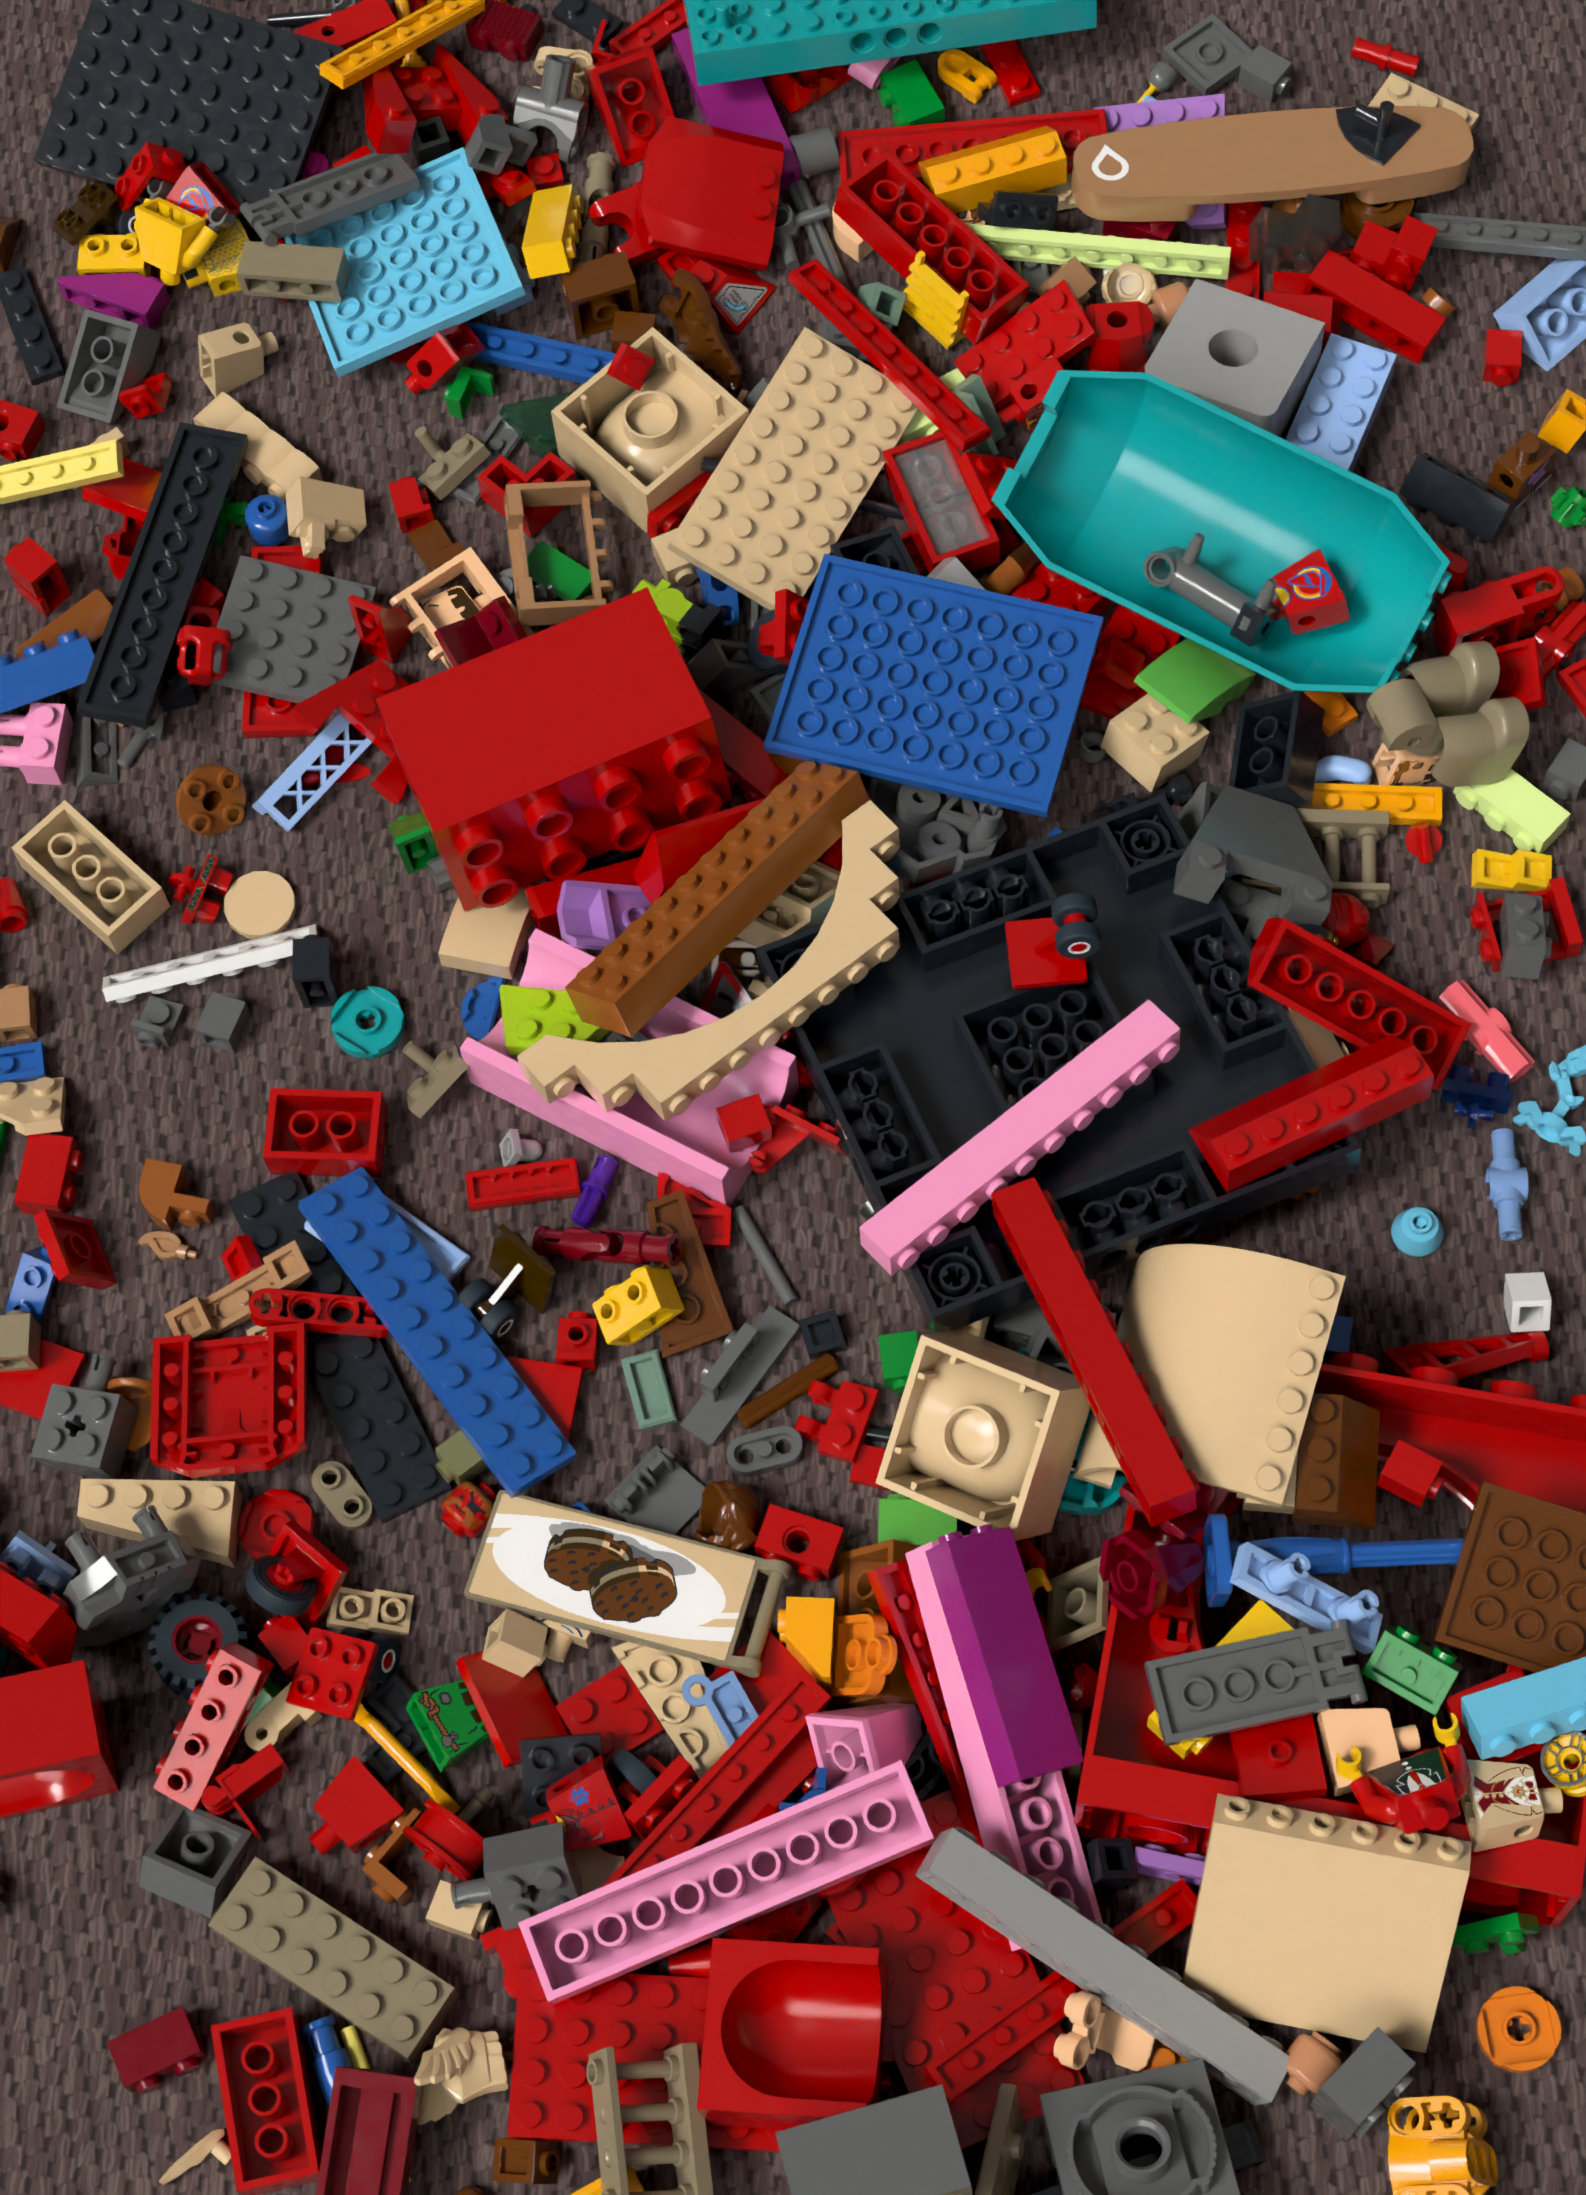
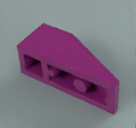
[57,273,170,329]

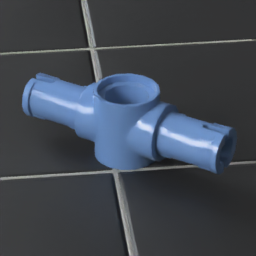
[1485,1128,1528,1241]

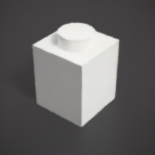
[1503,1272,1552,1332]

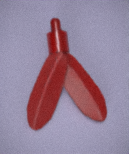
[294,735,371,788]

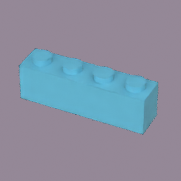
[1461,1657,1586,1761]

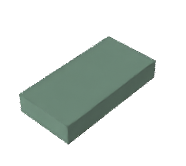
[621,1349,677,1432]

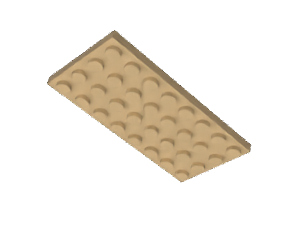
[667,327,918,611]

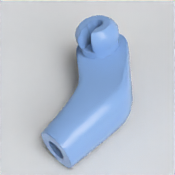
[1315,755,1372,785]

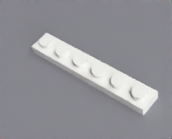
[102,924,319,1003]

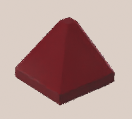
[1345,929,1394,970]

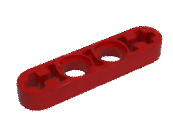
[249,1288,391,1338]

